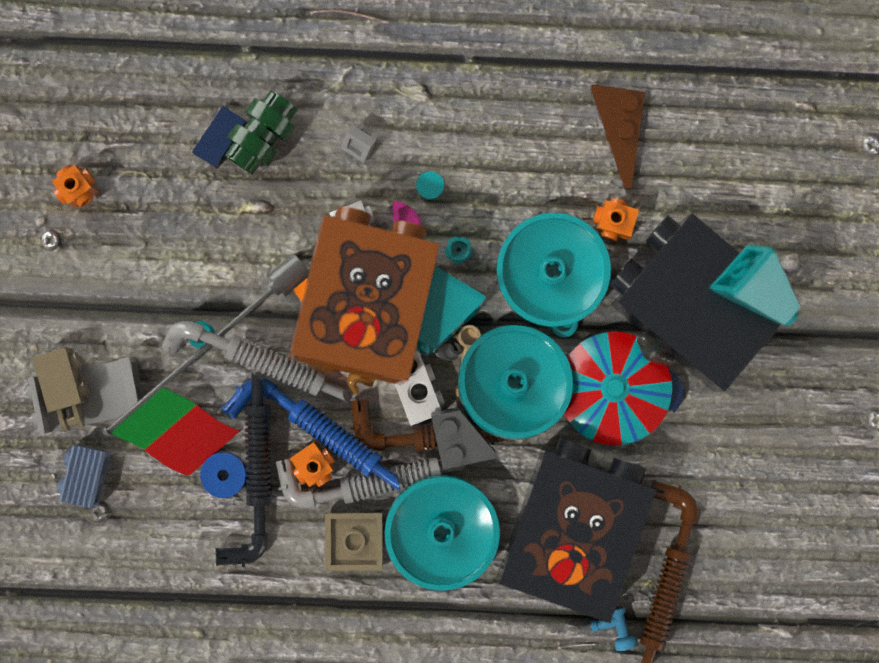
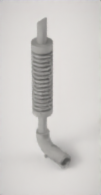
[162,321,350,402]
[275,457,466,509]

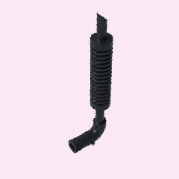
[216,372,272,567]

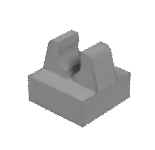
[341,124,377,163]

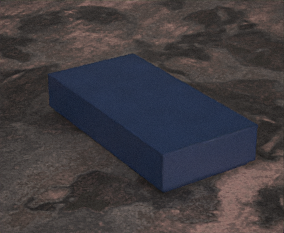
[192,106,247,169]

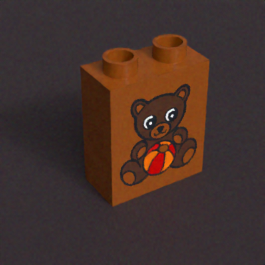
[288,206,439,385]

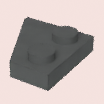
[431,407,497,469]

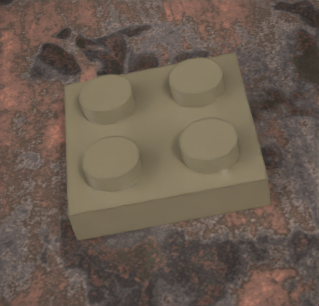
[325,512,383,571]

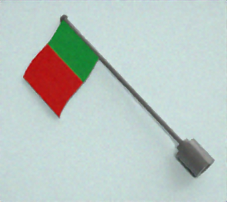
[102,254,309,476]

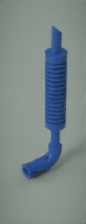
[221,378,399,491]

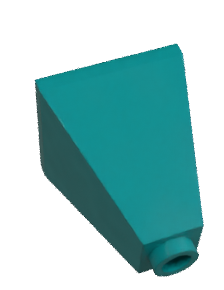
[710,245,801,326]
[416,267,486,355]

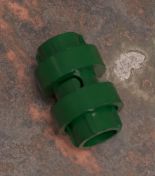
[225,90,298,175]

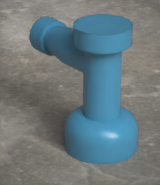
[590,606,638,651]

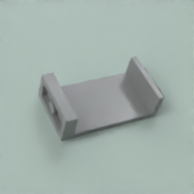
[26,357,143,434]

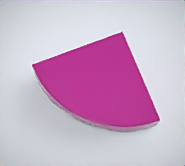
[393,201,421,225]

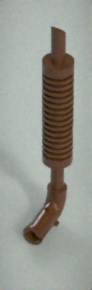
[350,399,515,452]
[640,480,699,663]

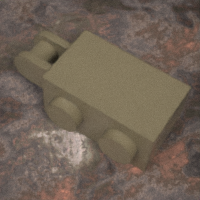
[32,348,89,432]

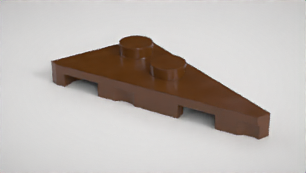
[590,84,645,190]

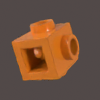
[52,165,99,209]
[593,198,639,241]
[290,441,336,488]

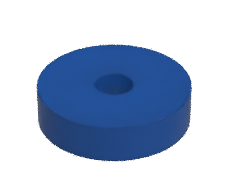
[200,452,247,498]

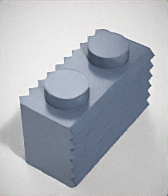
[57,444,111,509]

